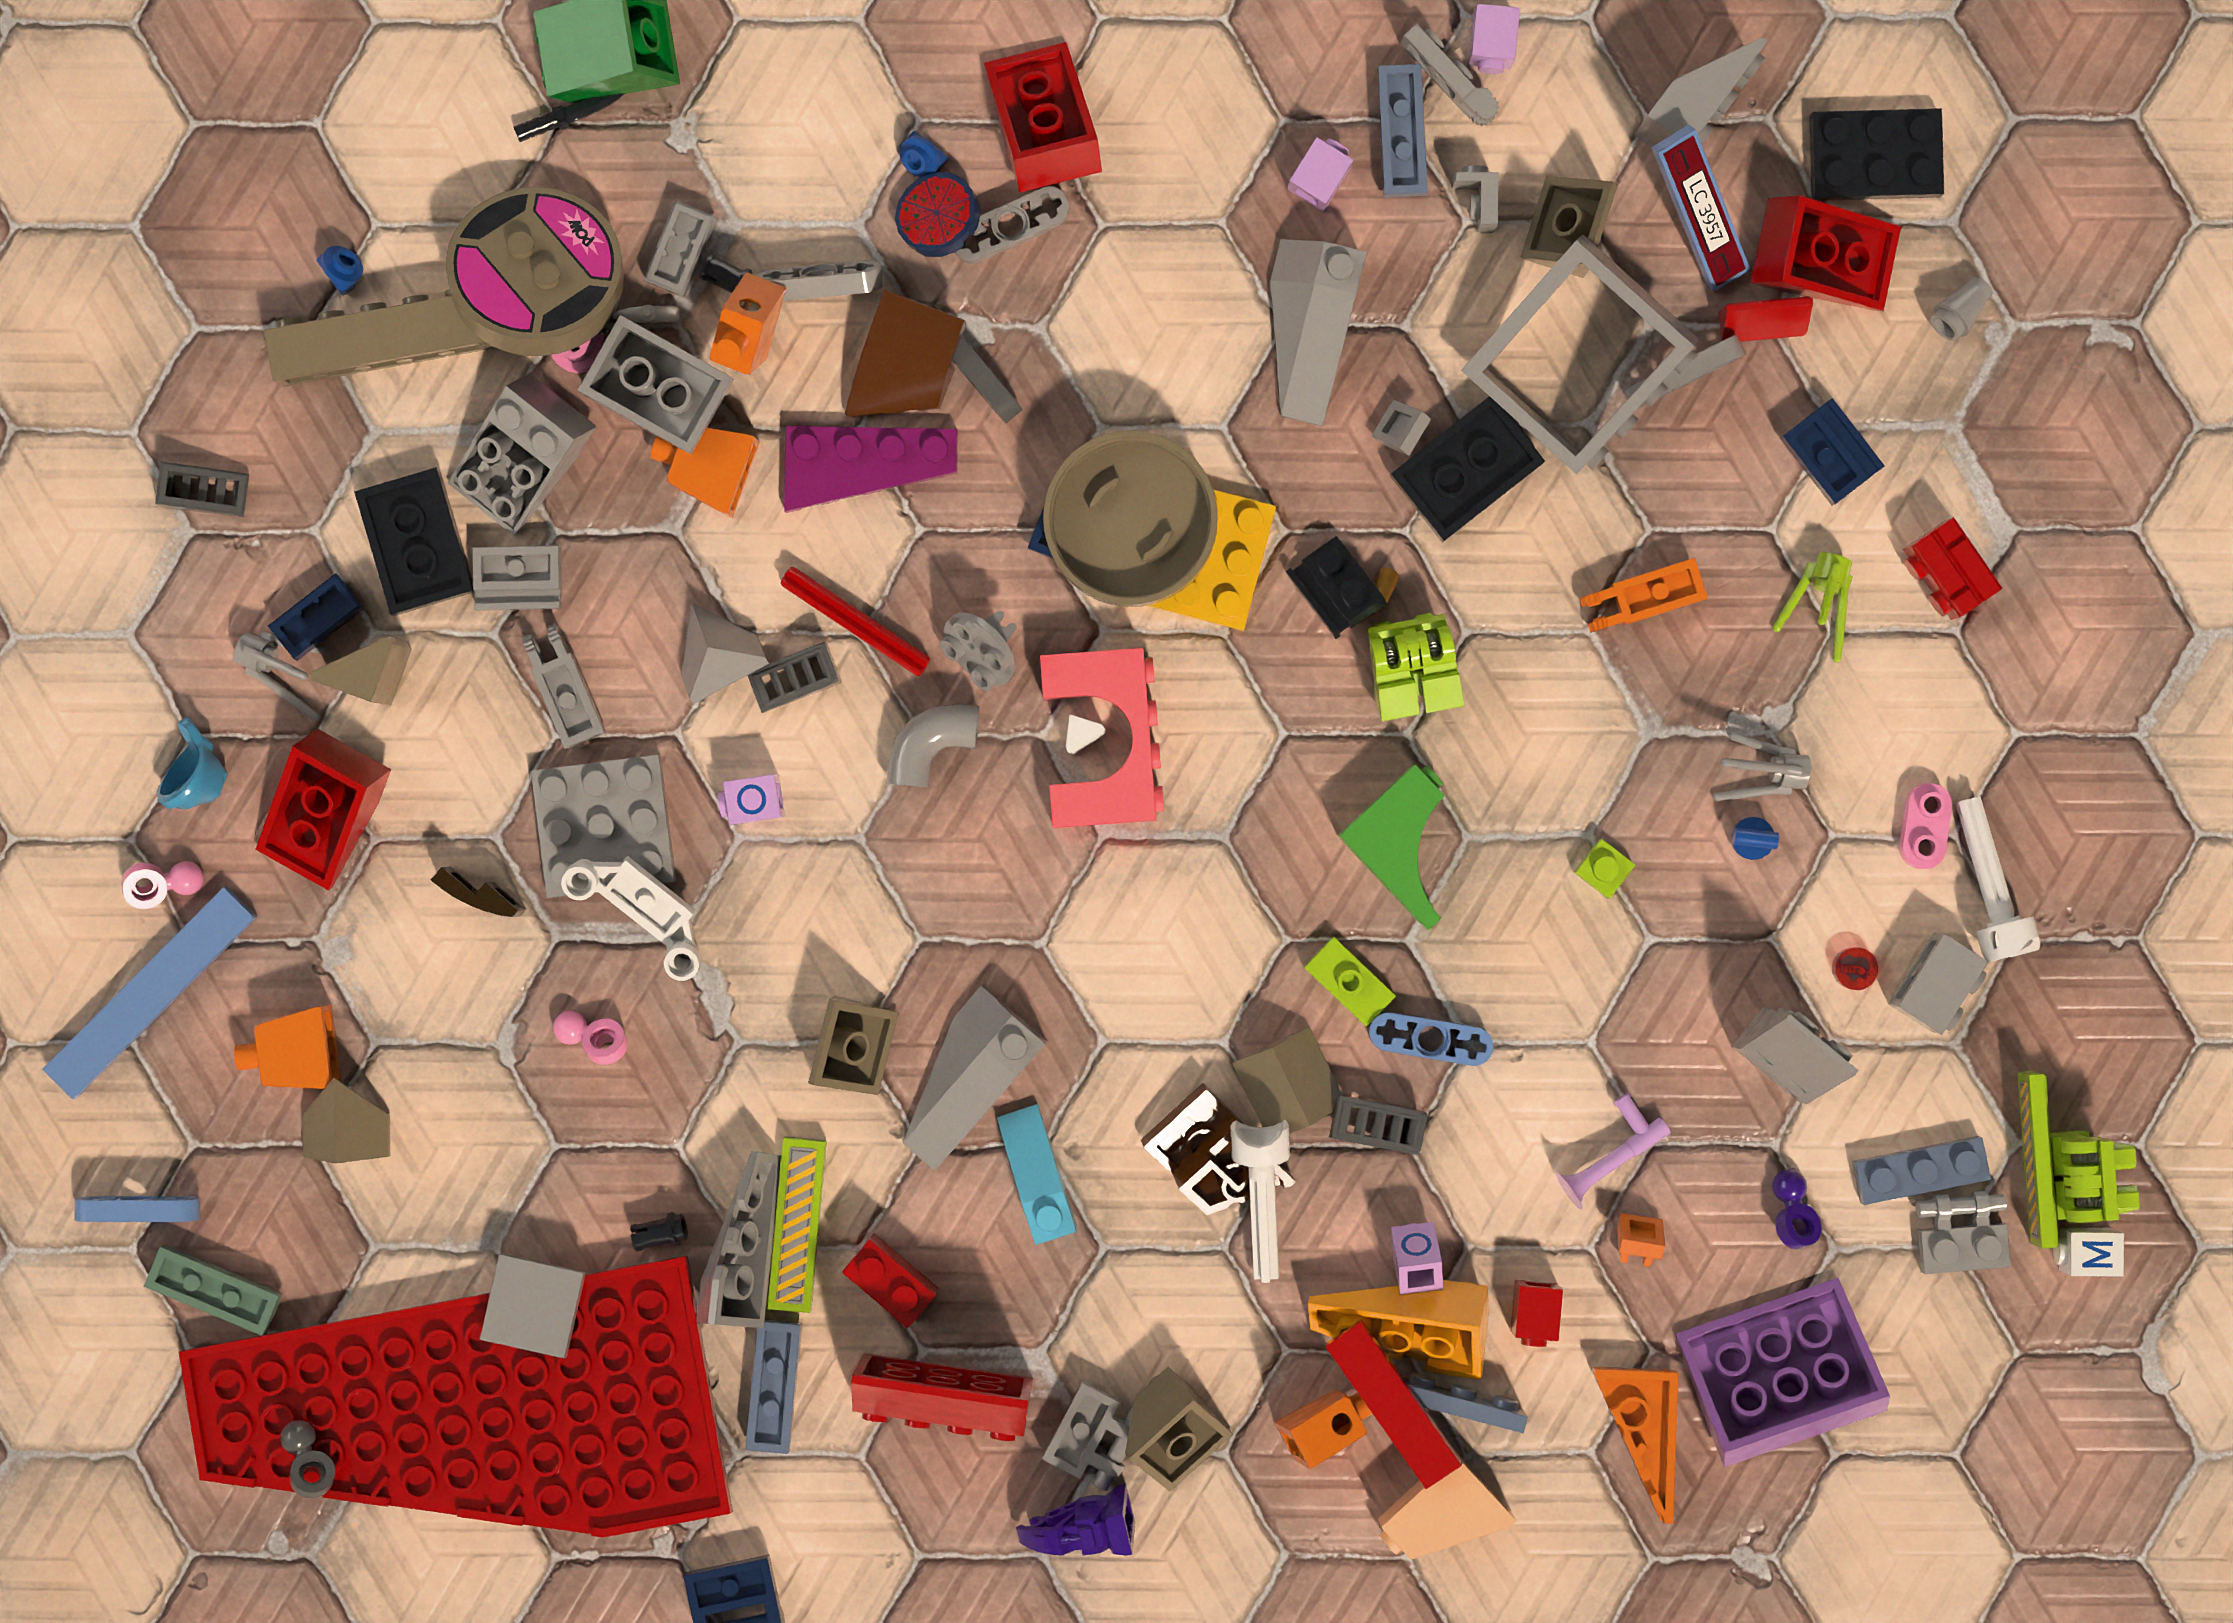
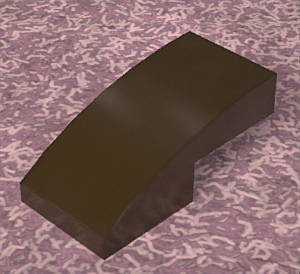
[430,866,526,917]

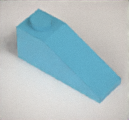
[997,1104,1078,1245]

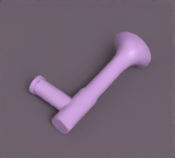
[1555,1093,1671,1210]

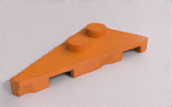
[1593,1367,1679,1524]

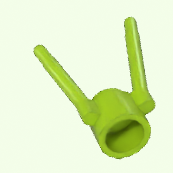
[1773,552,1853,663]

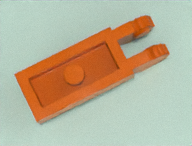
[1579,558,1708,633]

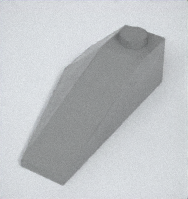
[1270,239,1367,427]
[903,985,1047,1171]
[696,1151,781,1328]

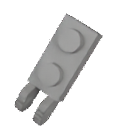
[1400,24,1499,127]
[522,623,606,749]

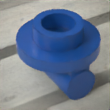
[900,131,949,177]
[316,246,363,296]
[1731,817,1779,860]

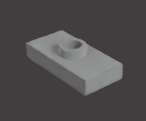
[643,200,717,298]

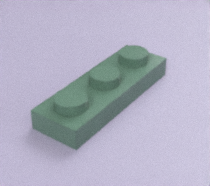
[143,1245,283,1336]

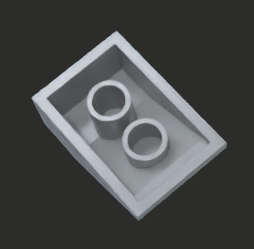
[578,315,734,455]

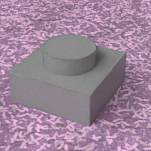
[1371,400,1431,456]

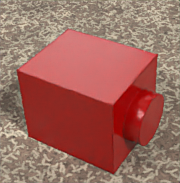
[1510,1280,1563,1347]

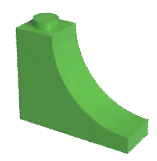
[1337,765,1445,930]

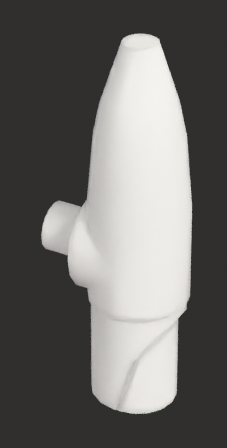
[613,305,680,323]

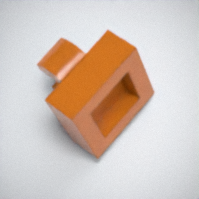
[1617,1213,1665,1267]

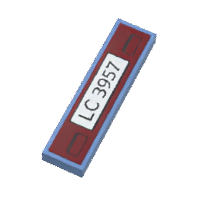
[1651,125,1751,292]

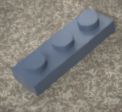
[1377,64,1428,198]
[1852,1136,1991,1205]
[745,1319,802,1454]
[1403,1373,1528,1434]

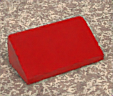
[1718,296,1813,342]

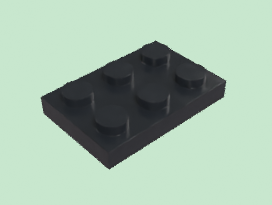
[1809,108,1944,201]
[1389,396,1546,543]
[354,467,475,616]

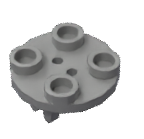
[940,611,1017,691]

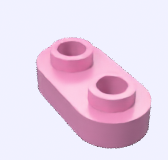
[1899,783,1952,869]

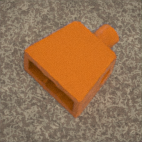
[710,272,787,375]
[650,428,760,518]
[234,1004,342,1089]
[1274,1390,1372,1469]

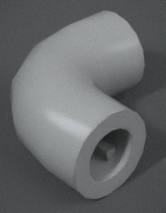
[886,704,980,787]

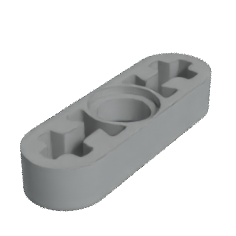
[955,186,1069,264]
[757,260,883,301]
[1625,335,1746,408]

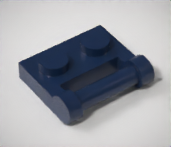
[683,1554,785,1623]

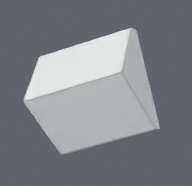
[1066,715,1106,755]

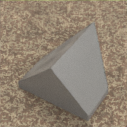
[681,603,769,704]

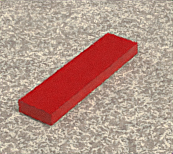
[1325,1319,1462,1489]

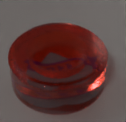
[1832,947,1878,990]

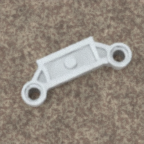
[561,856,700,981]

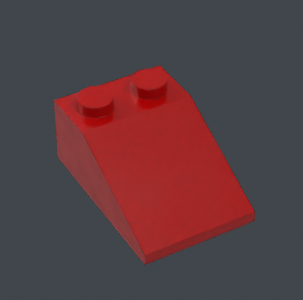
[984,42,1102,193]
[1750,196,1901,311]
[255,728,391,891]

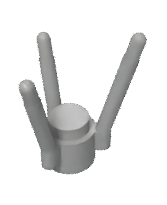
[233,631,328,721]
[1713,732,1811,801]

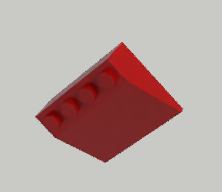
[851,1353,1033,1441]

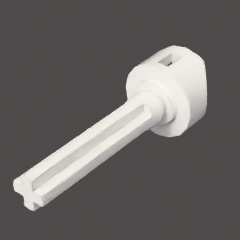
[1955,796,2040,962]
[1230,1120,1290,1283]

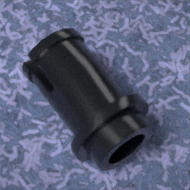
[700,254,752,293]
[630,1212,688,1252]

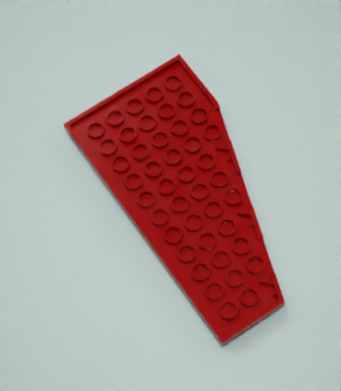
[178,1255,733,1538]

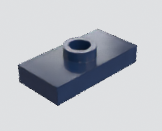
[268,573,365,661]

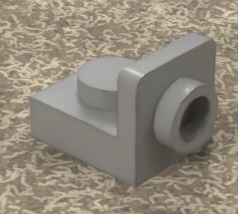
[1452,165,1499,232]

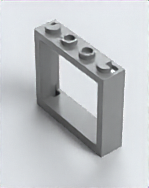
[1461,235,1700,474]

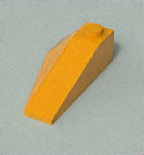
[1308,1280,1489,1380]

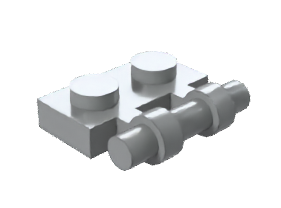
[1916,1191,2011,1274]
[1042,1380,1134,1491]

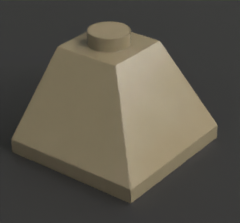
[1125,1367,1233,1492]

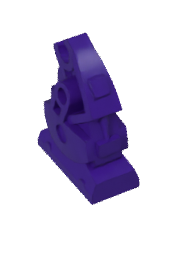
[1016,1483,1136,1556]

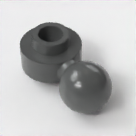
[280,1420,335,1498]

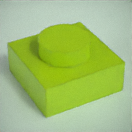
[1573,839,1636,899]

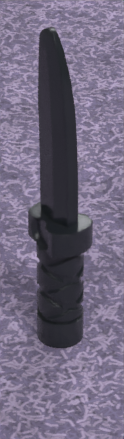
[513,94,624,142]

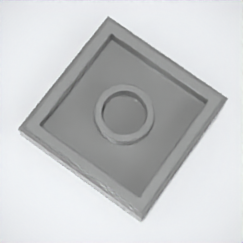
[480,1253,586,1358]

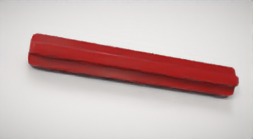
[780,567,930,676]

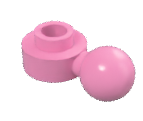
[121,861,204,909]
[553,1010,628,1065]

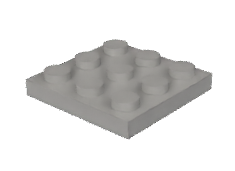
[531,754,677,898]

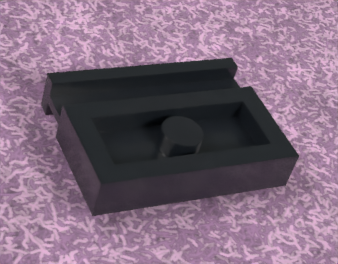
[1286,536,1387,640]

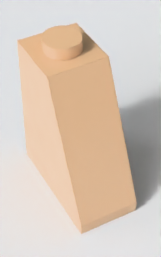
[1378,1450,1516,1560]

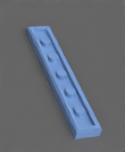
[42,887,257,1099]

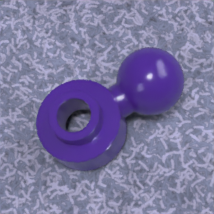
[1772,1169,1822,1249]

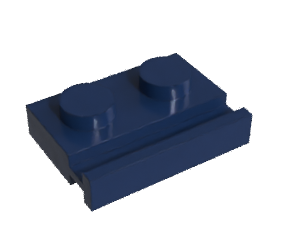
[1780,398,1885,506]

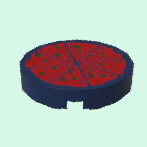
[895,172,981,257]

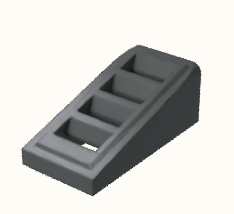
[155,461,249,517]
[747,641,842,713]
[1329,1095,1427,1155]

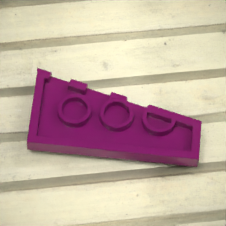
[784,426,958,513]

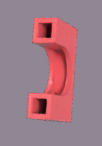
[1040,648,1164,828]

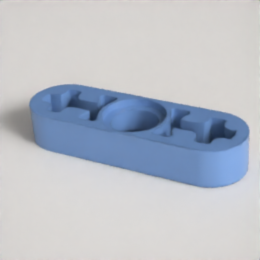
[1368,1012,1493,1066]
[74,1196,200,1222]

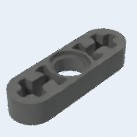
[952,336,1022,424]

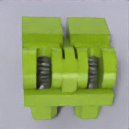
[1367,613,1465,722]
[2050,1130,2140,1223]

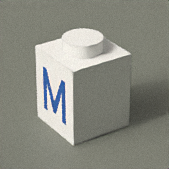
[2053,1227,2124,1276]

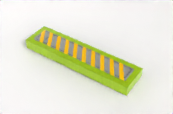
[2017,1071,2059,1249]
[767,1137,827,1313]

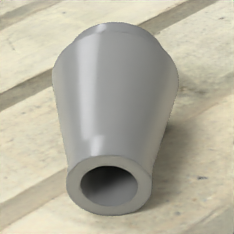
[1930,277,1993,341]

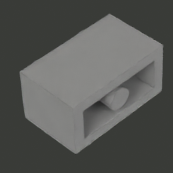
[1888,932,1989,1035]

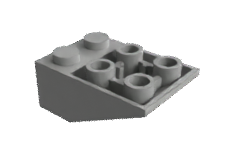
[1634,37,1767,147]
[448,373,597,536]
[1731,1007,1859,1104]

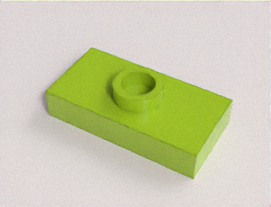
[1304,937,1396,1027]

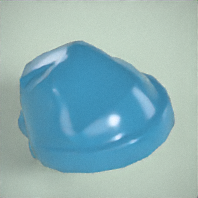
[157,718,227,809]

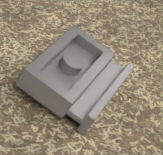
[472,546,563,611]

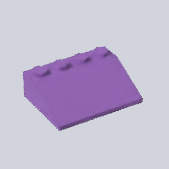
[1676,1278,1890,1467]

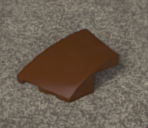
[845,290,967,418]
[1141,1083,1296,1215]

